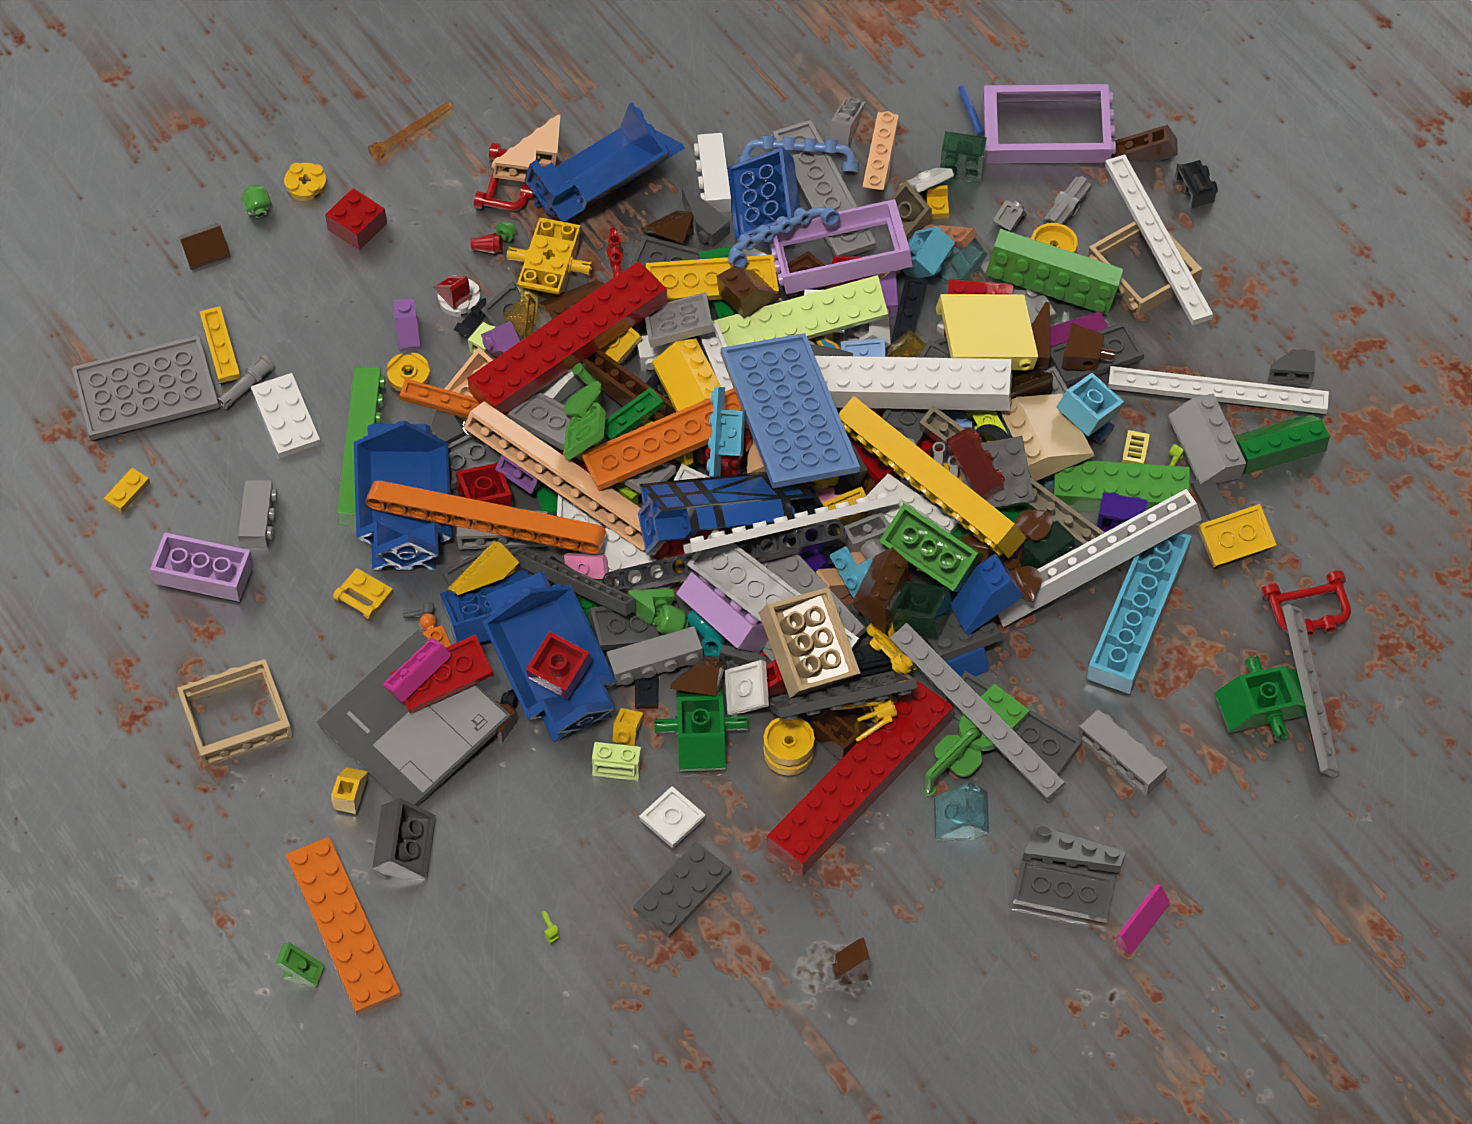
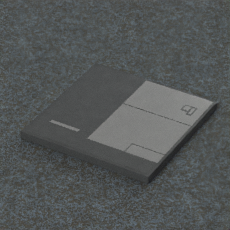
[317,630,512,806]

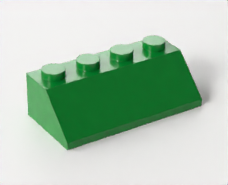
[1234,414,1330,474]

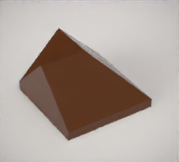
[641,211,694,244]

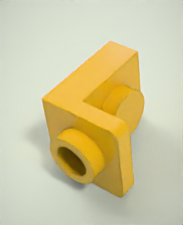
[926,185,949,219]
[612,708,643,746]

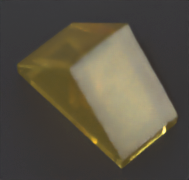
[503,295,536,339]
[886,330,926,358]

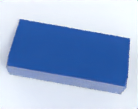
[945,647,988,677]

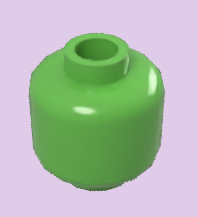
[241,185,272,218]
[653,604,688,634]

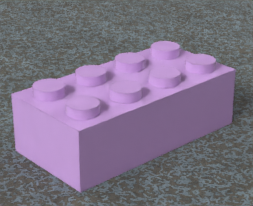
[150,532,254,602]
[676,572,768,653]

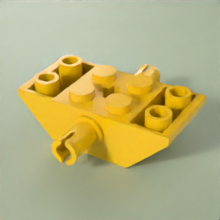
[507,218,593,295]

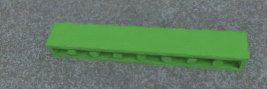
[337,366,386,526]

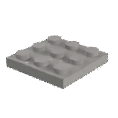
[645,292,714,348]

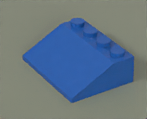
[727,147,800,241]
[440,570,529,643]

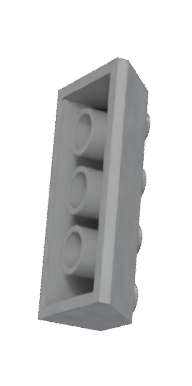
[1168,393,1246,485]

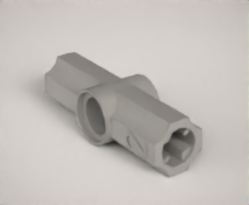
[1043,176,1091,225]

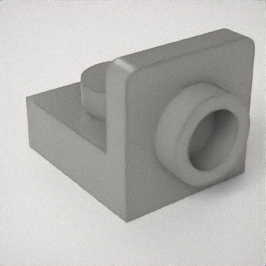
[993,199,1027,232]

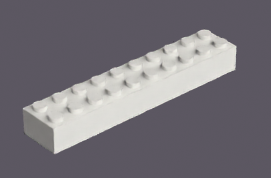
[815,356,1012,411]

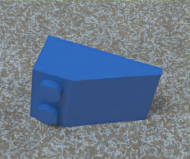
[950,553,1024,635]

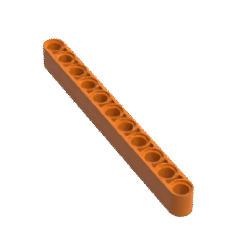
[365,480,606,554]

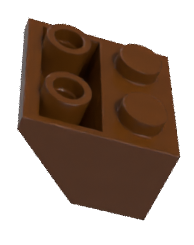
[810,704,871,760]

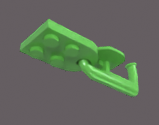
[563,363,606,461]
[923,684,1030,796]

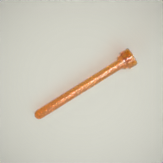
[368,102,452,160]

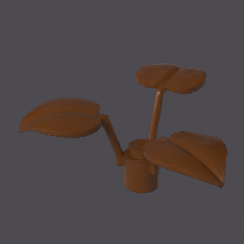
[961,510,1053,603]

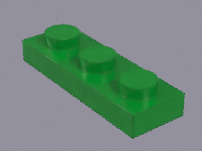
[604,387,665,441]

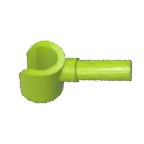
[1168,444,1183,466]
[541,911,560,943]

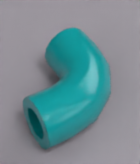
[686,608,725,656]

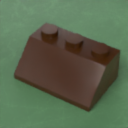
[537,280,604,323]
[851,547,909,633]

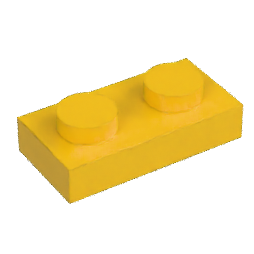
[103,468,150,513]

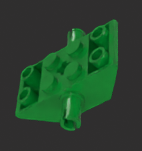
[1214,655,1307,741]
[654,687,748,772]

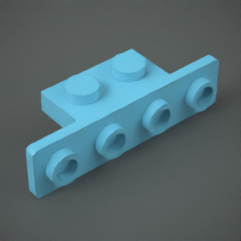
[707,387,745,477]
[830,546,890,627]

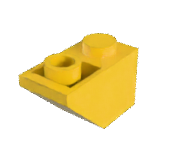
[331,767,369,814]

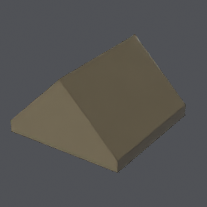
[890,180,932,239]

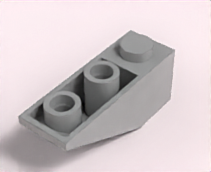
[828,97,865,146]

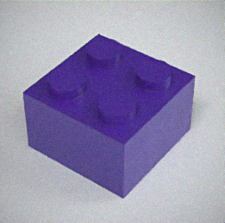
[1097,492,1148,532]

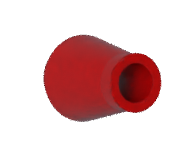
[471,233,503,254]

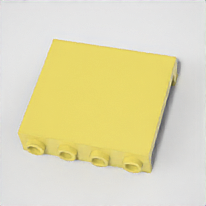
[936,294,1038,371]

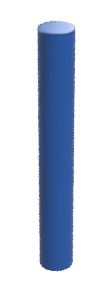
[958,85,985,137]

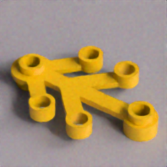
[866,615,918,674]

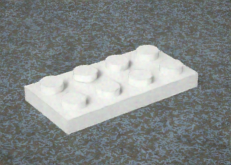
[251,373,321,458]
[866,474,959,533]
[581,527,678,594]

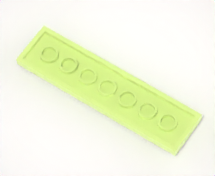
[713,275,889,347]

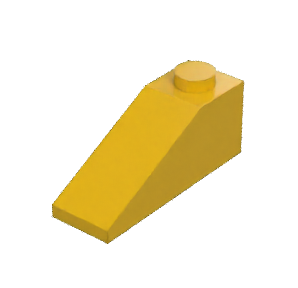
[447,541,519,595]

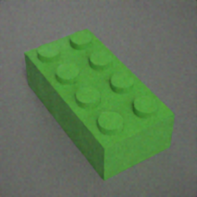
[879,503,984,592]

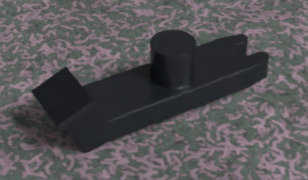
[454,298,487,337]

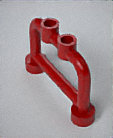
[473,143,534,211]
[606,228,623,278]
[1261,570,1351,637]

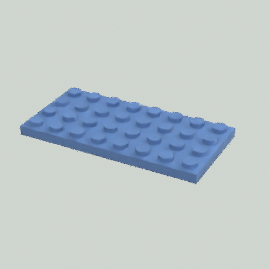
[720,333,860,488]

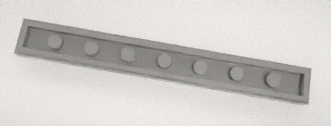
[1282,604,1340,777]

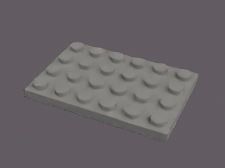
[71,335,219,441]

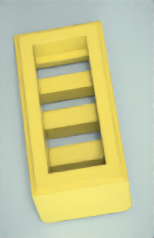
[1122,430,1150,464]

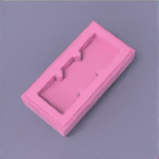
[564,553,608,579]

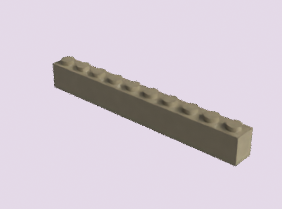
[919,406,1105,547]

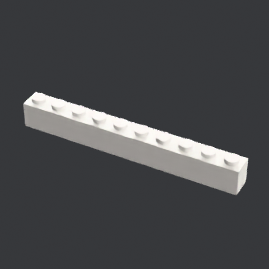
[996,489,1202,627]

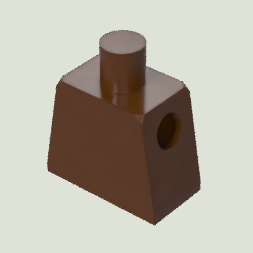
[1062,323,1115,371]

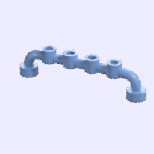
[738,135,859,171]
[728,207,840,268]

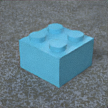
[900,226,955,278]
[1056,373,1124,436]

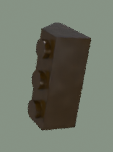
[995,369,1053,418]

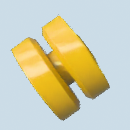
[1031,223,1078,253]
[763,717,815,776]

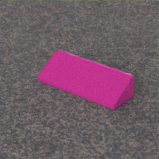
[382,638,451,702]
[1116,883,1170,954]

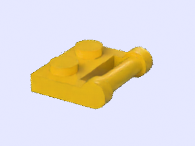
[332,568,394,620]

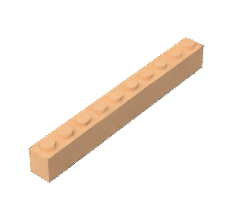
[463,401,645,551]

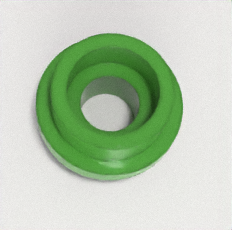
[496,221,516,242]

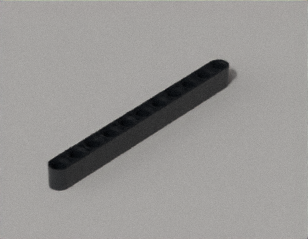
[602,519,846,594]

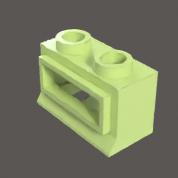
[592,742,642,781]

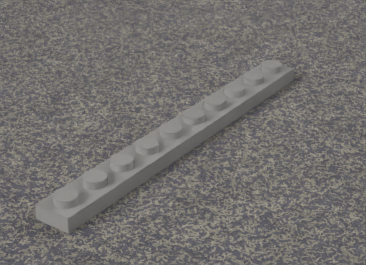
[890,623,1065,800]

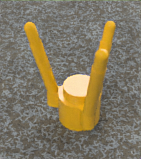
[838,698,898,742]

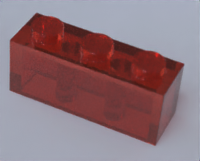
[946,427,1005,500]

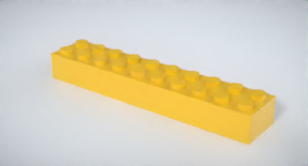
[839,396,1026,558]

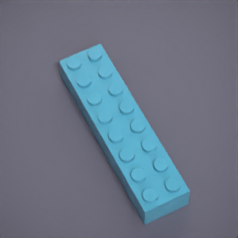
[1087,532,1192,694]

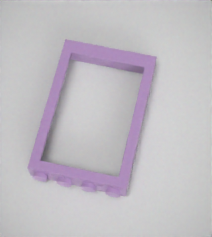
[983,84,1116,164]
[769,199,913,294]

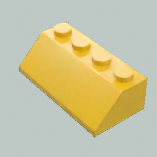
[652,339,721,412]

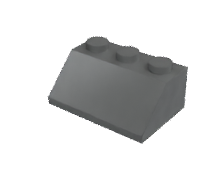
[372,798,436,880]

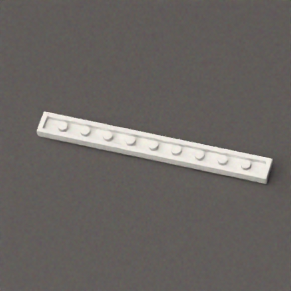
[1105,155,1213,325]
[1108,366,1329,414]
[683,492,900,554]

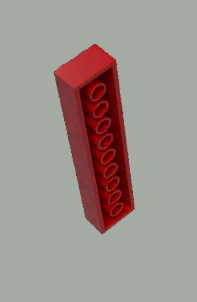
[467,261,667,415]
[767,681,954,877]

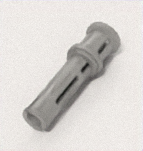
[217,355,275,409]

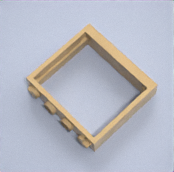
[1088,221,1202,316]
[177,659,293,767]

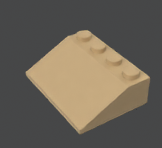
[999,394,1094,481]
[758,587,860,698]

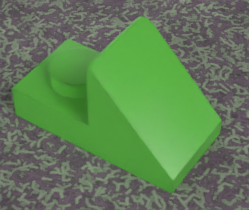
[628,589,674,624]
[275,942,325,987]

